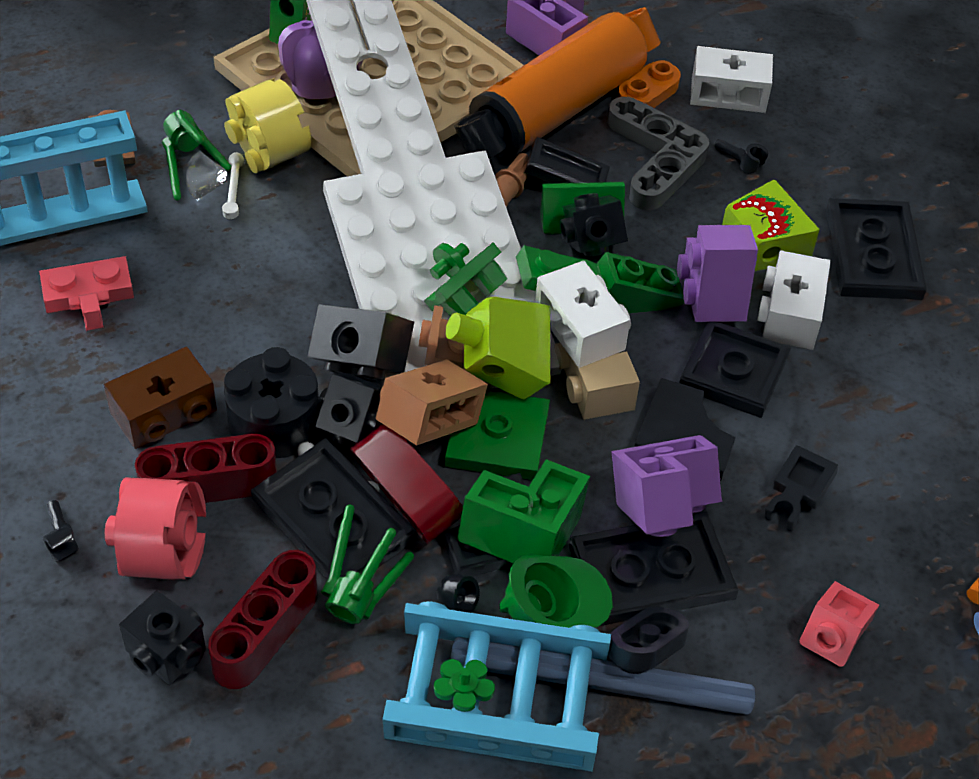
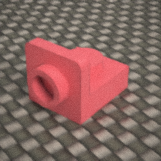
[800,581,879,667]

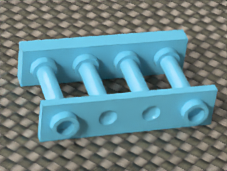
[0,110,148,246]
[383,602,611,772]

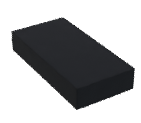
[524,137,610,184]

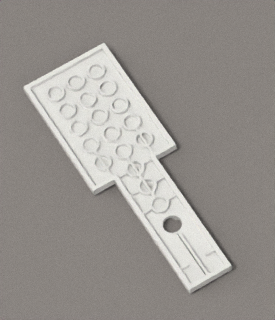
[306,0,562,390]

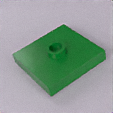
[445,390,550,480]

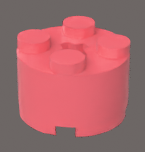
[105,477,206,580]

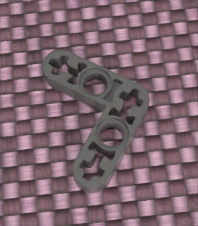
[608,97,709,210]

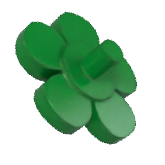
[433,659,495,712]

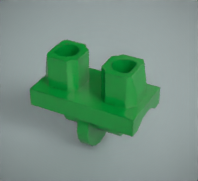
[424,242,508,316]

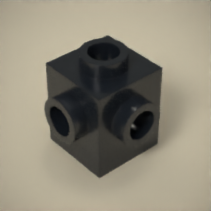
[560,193,628,256]
[315,373,383,447]
[119,590,206,685]

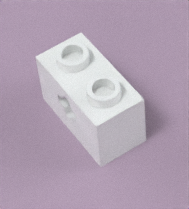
[690,46,773,113]
[757,250,831,350]
[535,261,631,368]

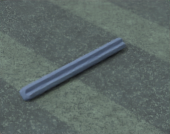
[451,637,755,715]

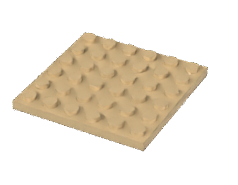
[214,0,524,177]

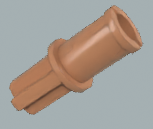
[495,153,529,207]

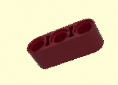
[350,424,463,544]
[135,434,277,503]
[208,550,318,689]

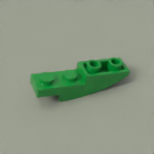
[516,245,684,314]

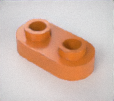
[617,60,681,108]

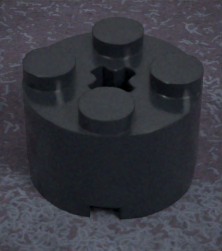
[224,347,319,458]

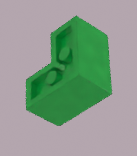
[458,459,590,563]

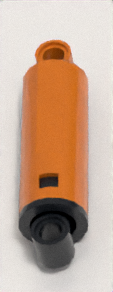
[454,7,661,159]

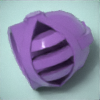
[278,20,363,99]

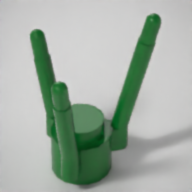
[161,109,232,201]
[321,504,414,624]

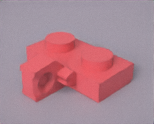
[39,256,134,331]

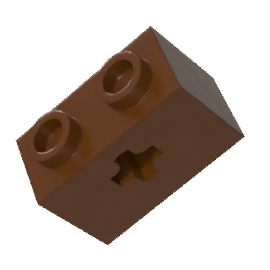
[104,346,217,449]

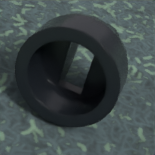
[436,574,480,613]

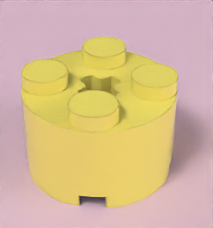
[224,78,311,173]

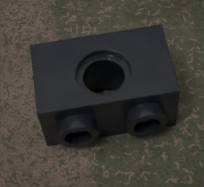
[307,304,415,380]

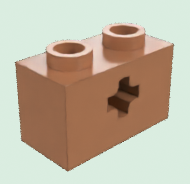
[376,360,488,446]

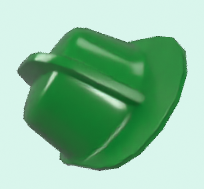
[499,554,613,628]

